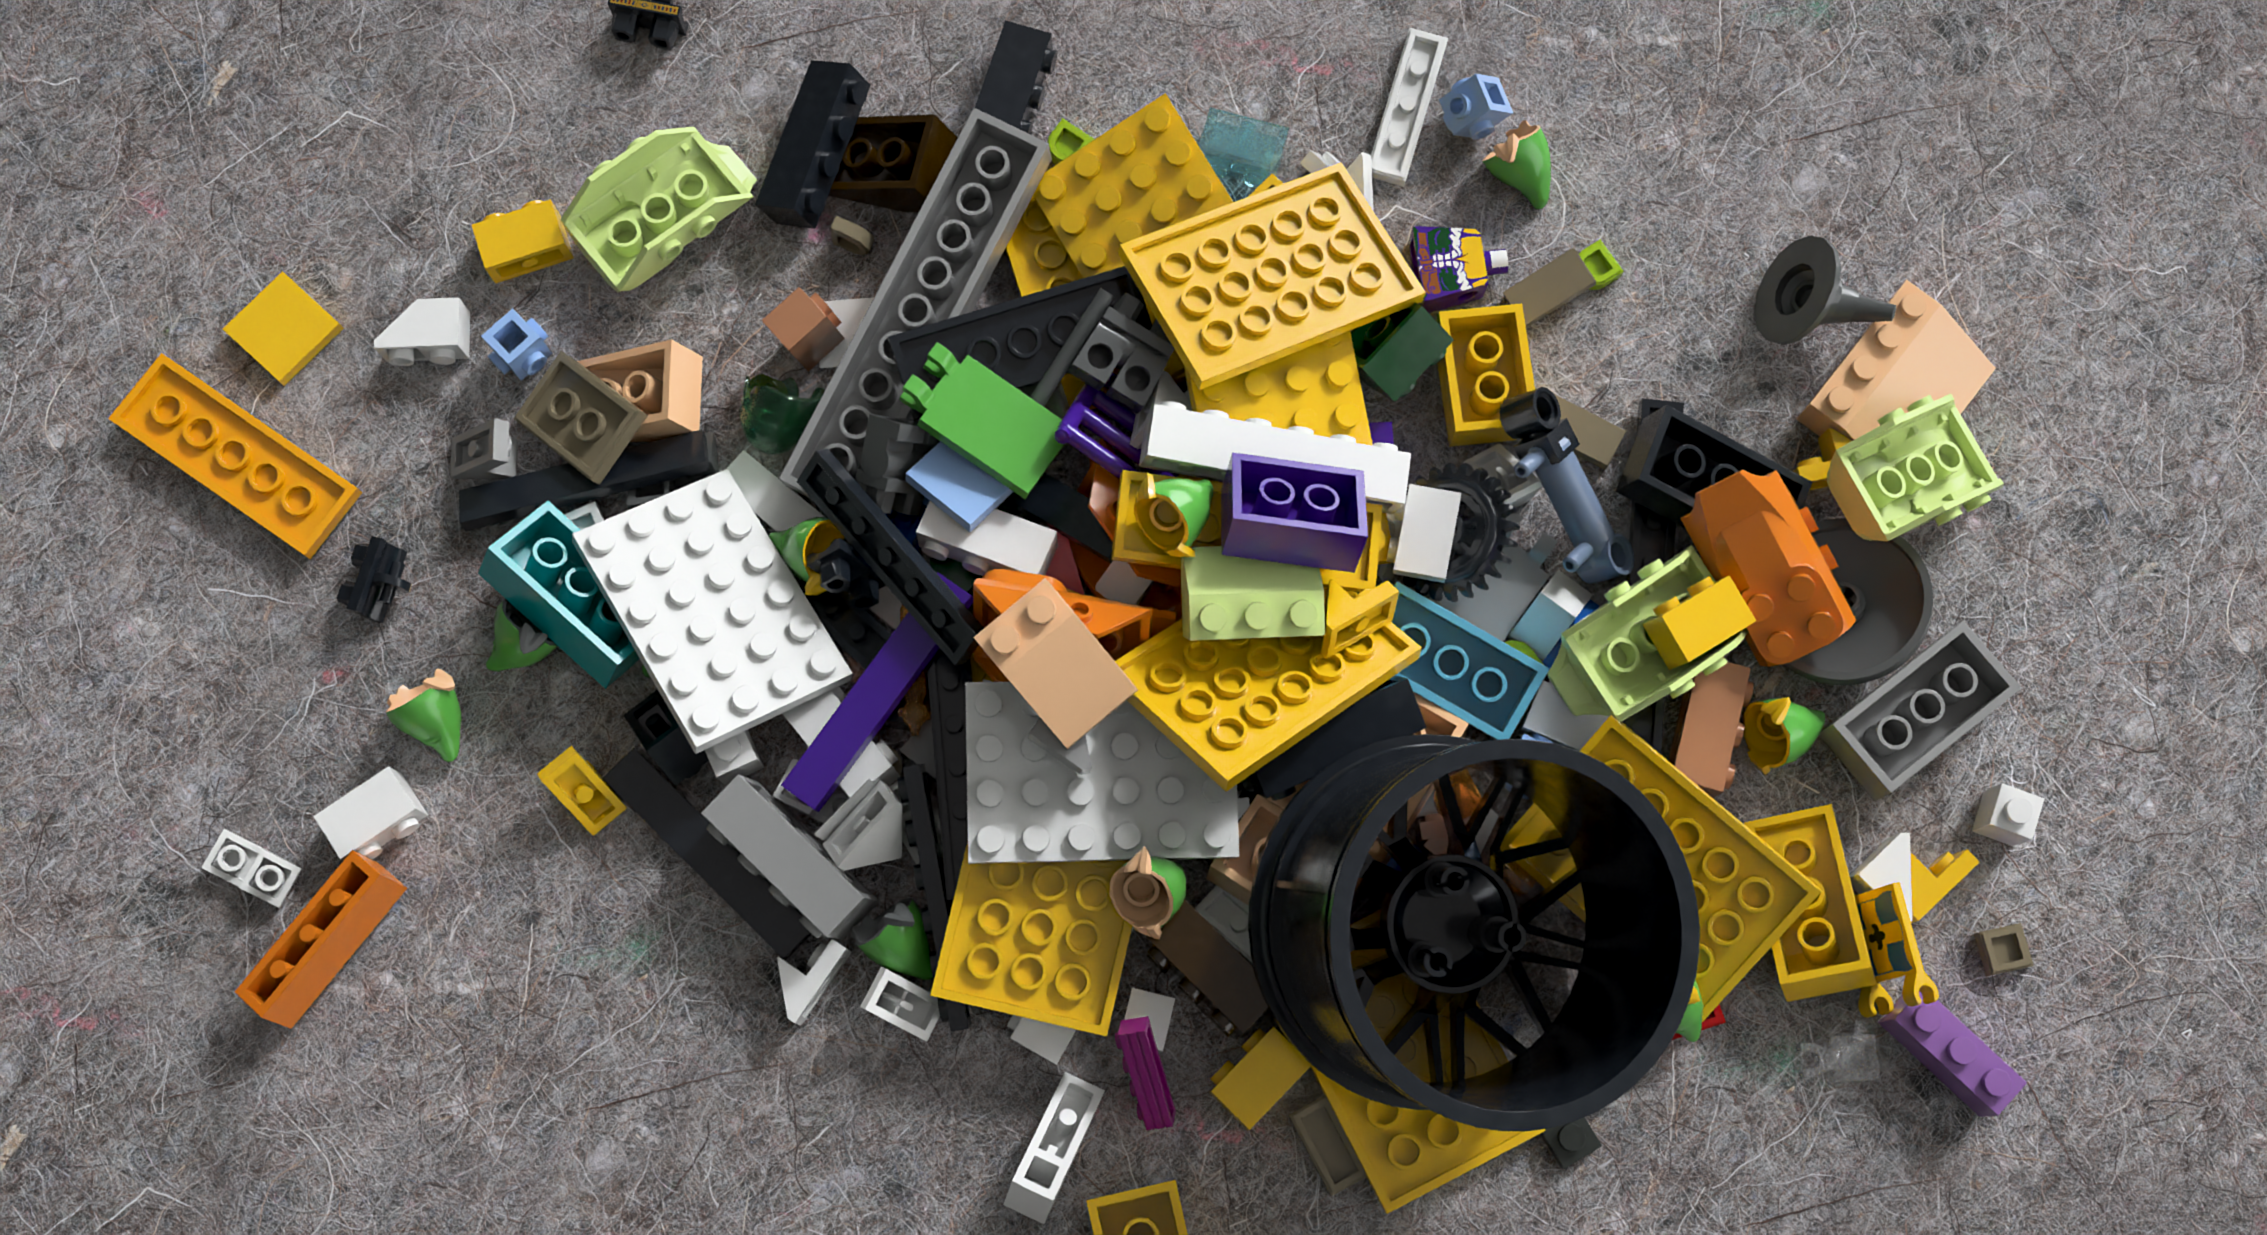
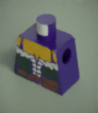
[1408,226,1508,313]

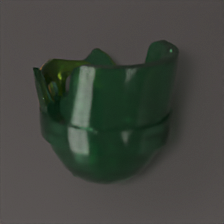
[738,373,825,455]

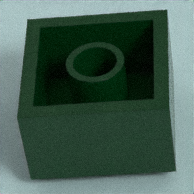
[1351,302,1454,402]

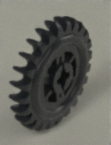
[1403,463,1520,602]

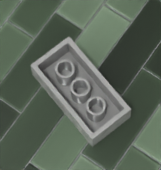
[1819,620,2022,801]
[701,774,879,939]

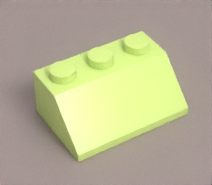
[1180,546,1325,641]

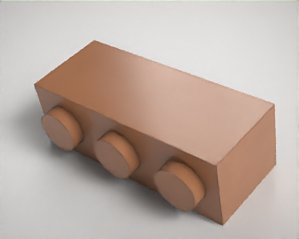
[1668,662,1754,798]

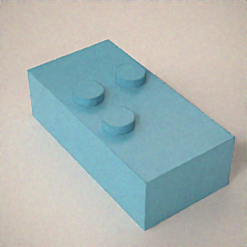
[1391,581,1550,740]

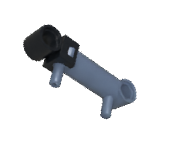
[1499,387,1635,584]

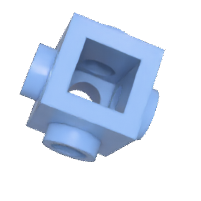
[1439,74,1513,140]
[481,308,552,381]

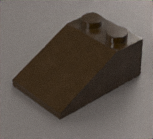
[828,114,958,212]

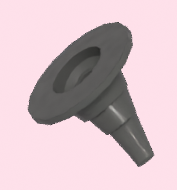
[1754,236,1896,345]

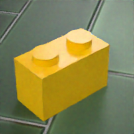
[471,199,574,284]
[1642,575,1756,670]
[1210,1026,1312,1131]

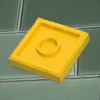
[223,271,344,386]

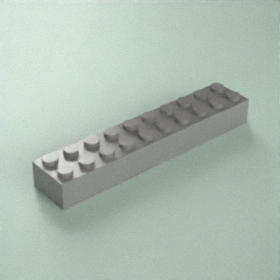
[779,108,1052,500]

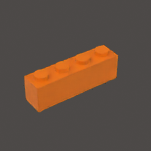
[234,850,407,1029]

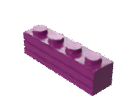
[1115,1016,1176,1131]

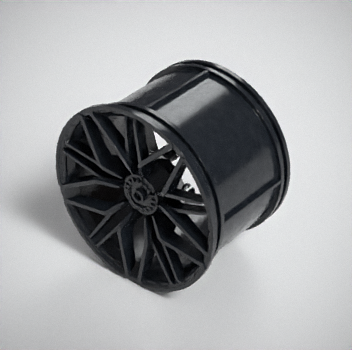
[1248,734,1700,1131]

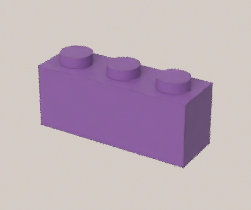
[1878,991,2027,1117]

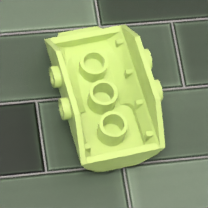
[560,127,757,292]
[1827,394,2004,541]
[1547,545,1749,722]

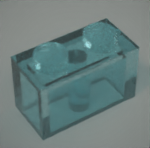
[1199,107,1289,188]

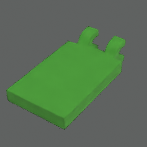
[899,342,1065,499]

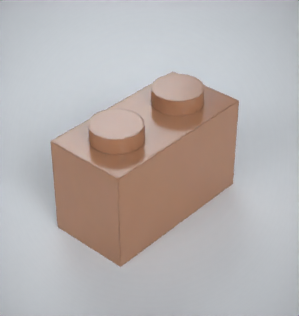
[761,287,845,372]

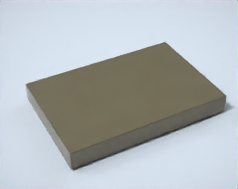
[513,351,648,485]

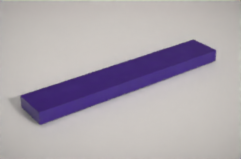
[781,572,973,812]

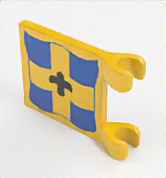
[1855,882,1939,1018]

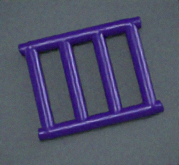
[1054,372,1179,479]

